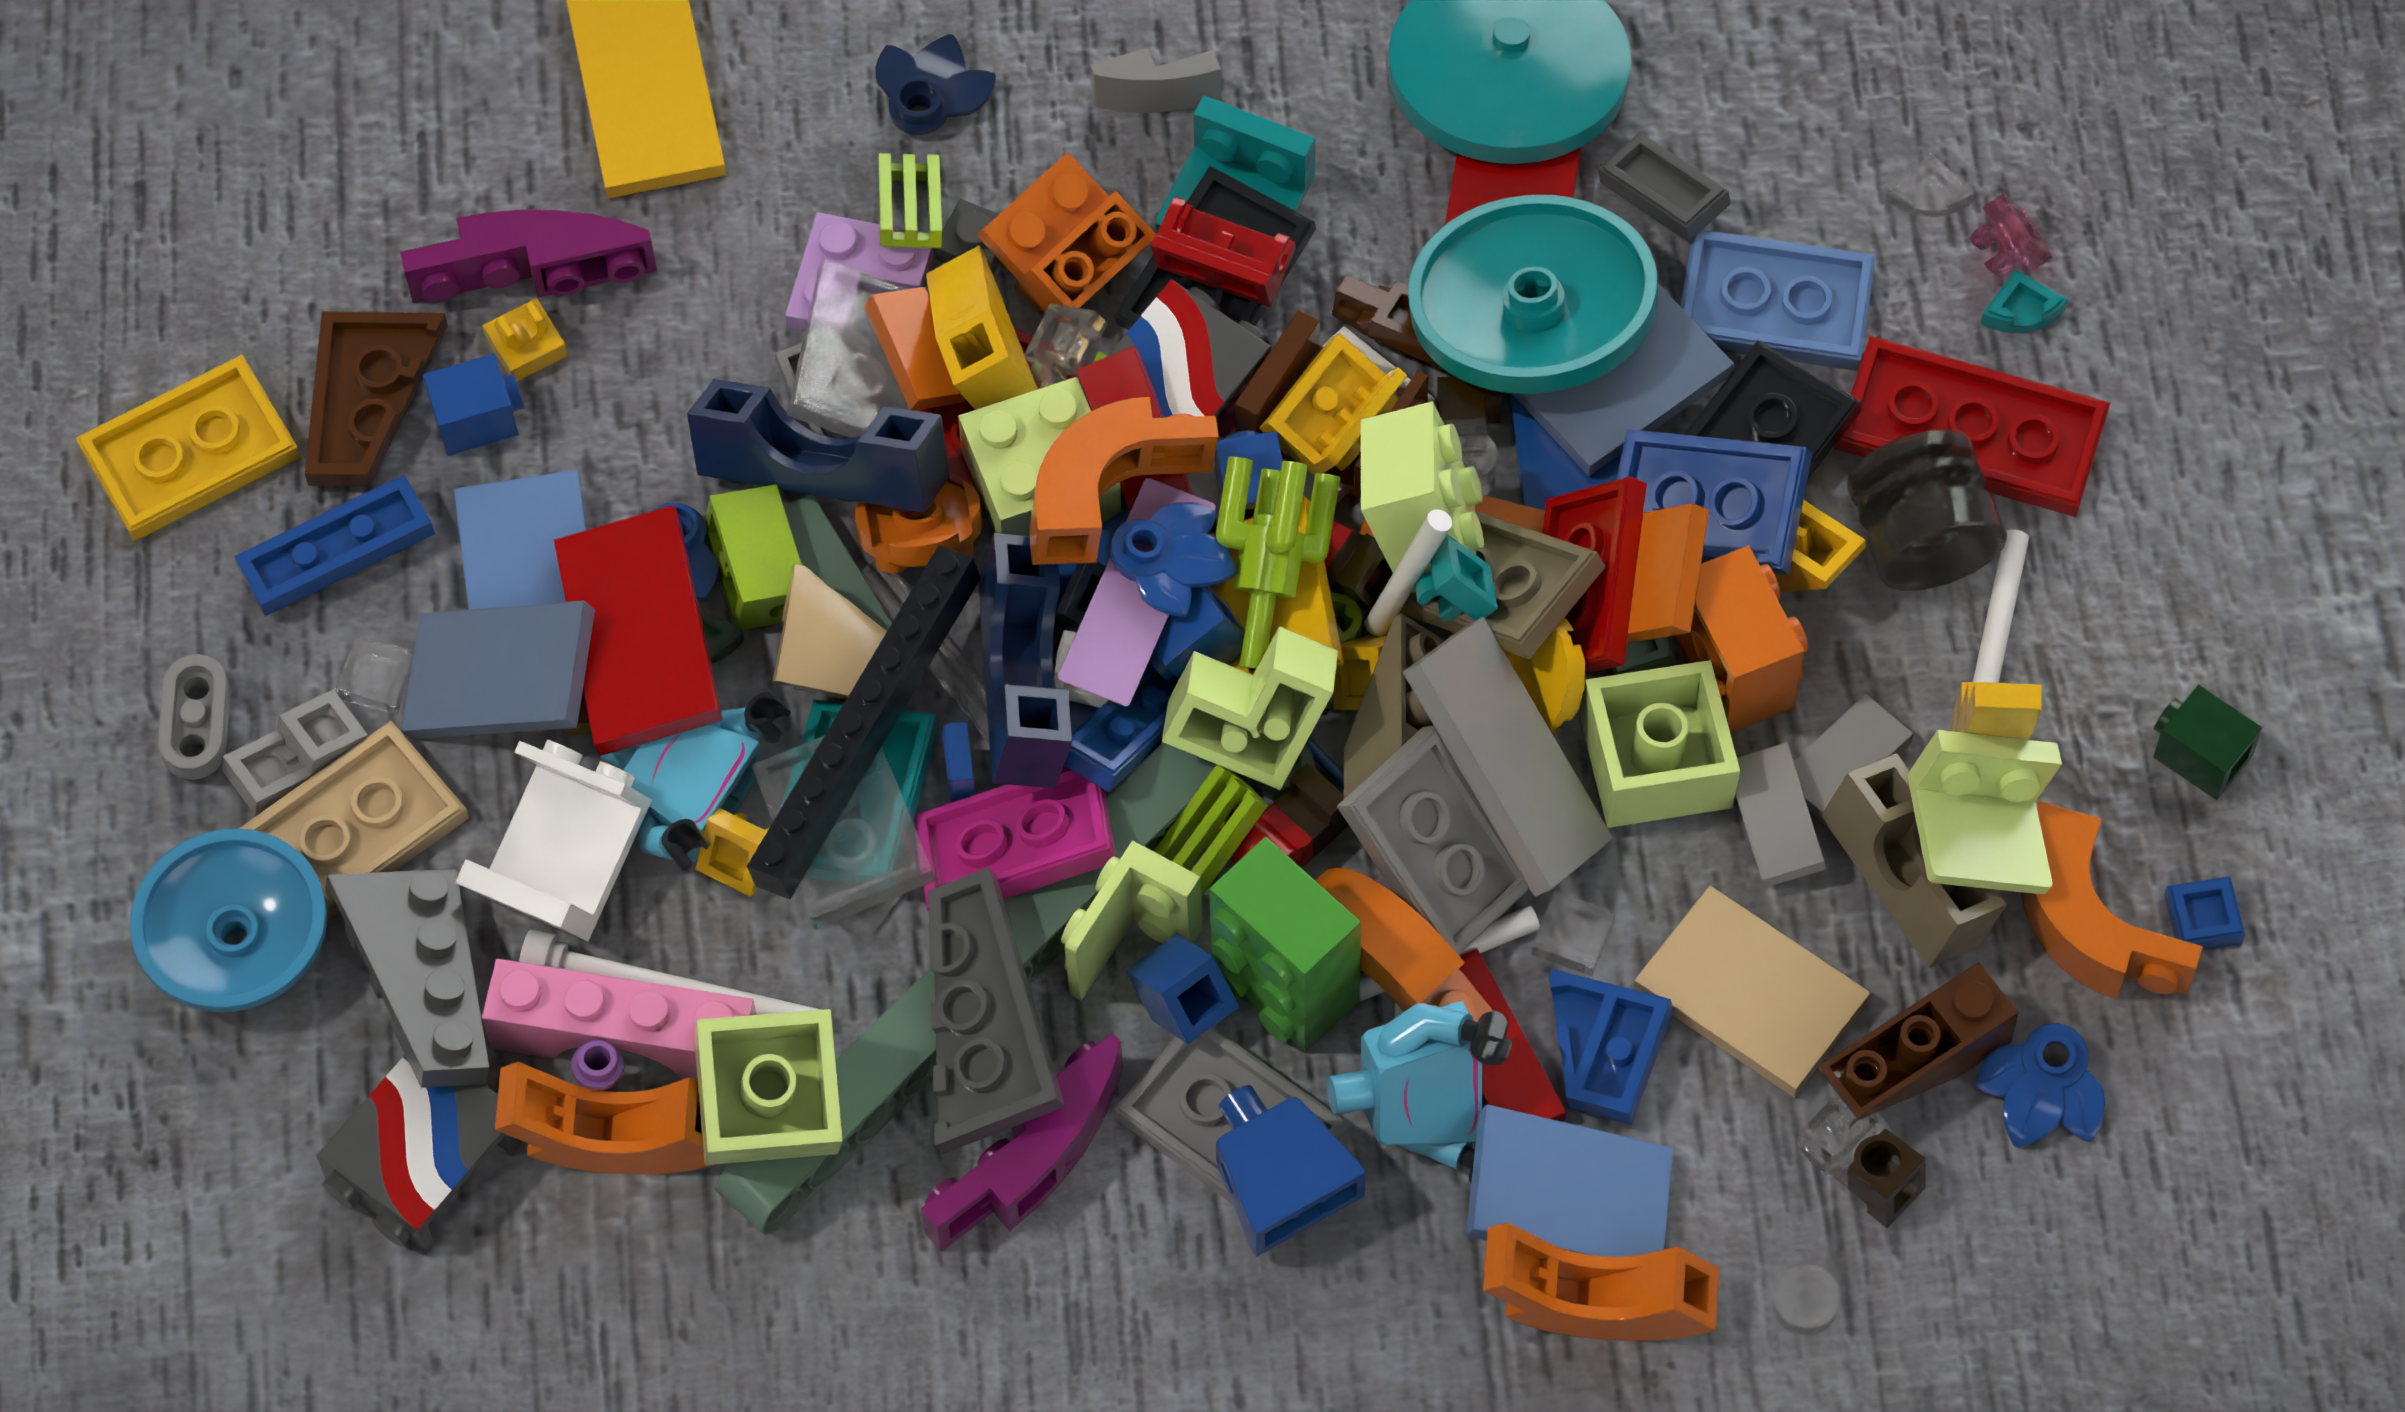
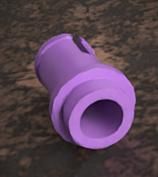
[571,1040,624,1092]

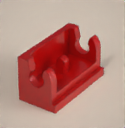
[1151,197,1296,308]

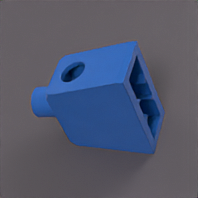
[1216,1085,1366,1257]

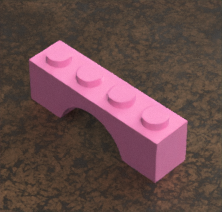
[482,959,757,1081]

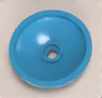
[130,828,327,1012]

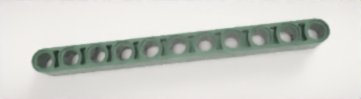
[715,742,1242,1235]

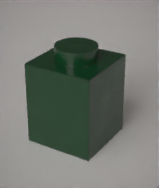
[2153,684,2263,800]

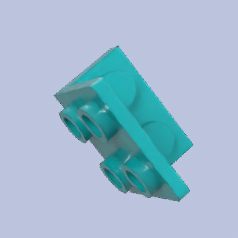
[1155,95,1315,230]

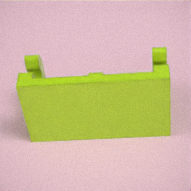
[705,484,802,634]

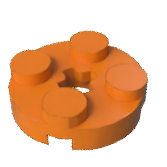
[855,480,983,573]

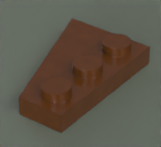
[305,311,448,487]

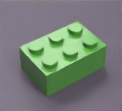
[1209,836,1361,1053]

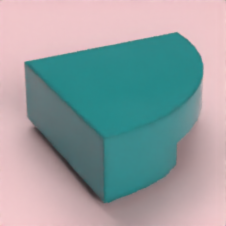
[1980,269,2068,333]

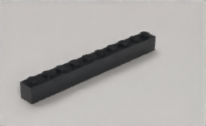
[747,545,981,899]

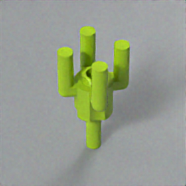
[1216,456,1340,671]

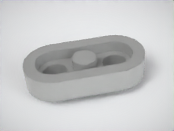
[158,654,230,780]

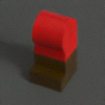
[1324,520,1393,611]
[1229,762,1348,868]

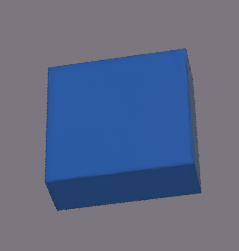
[942,721,976,803]
[2164,876,2246,950]

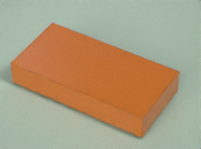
[864,287,965,411]

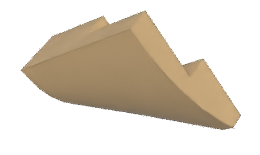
[772,564,887,700]

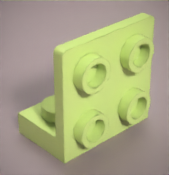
[1907,730,2062,894]
[1061,840,1203,1001]

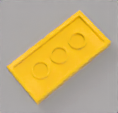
[566,0,726,199]

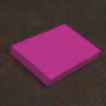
[914,766,1117,912]

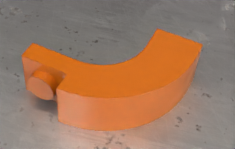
[1029,397,1219,565]
[2021,801,2203,999]
[1315,868,1493,1022]
[495,1062,716,1175]
[1483,1222,1719,1341]

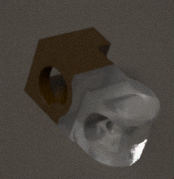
[1436,376,1502,496]
[1796,1098,1926,1228]

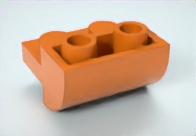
[977,152,1157,320]

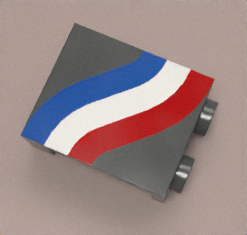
[1082,279,1271,474]
[316,1055,524,1254]

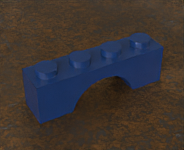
[687,379,950,513]
[979,533,1072,788]

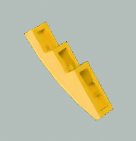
[1949,682,2042,740]

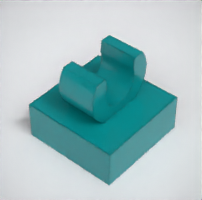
[1415,534,1498,622]

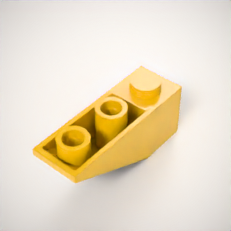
[926,245,1038,410]

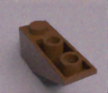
[1819,962,2019,1120]

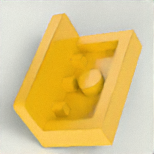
[1259,333,1407,478]

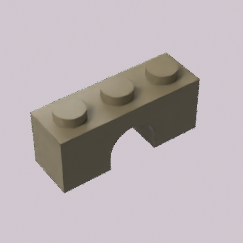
[1821,753,2007,968]

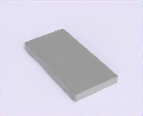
[1403,617,1613,897]

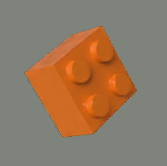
[1674,545,1808,733]

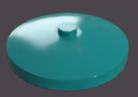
[1388,0,1631,164]
[1408,195,1658,394]

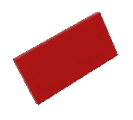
[1834,336,2111,517]
[554,505,723,756]

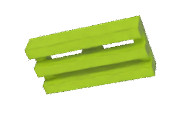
[878,153,942,248]
[1153,764,1268,897]

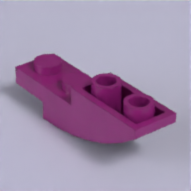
[400,209,657,303]
[921,1033,1123,1252]

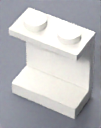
[455,740,652,942]

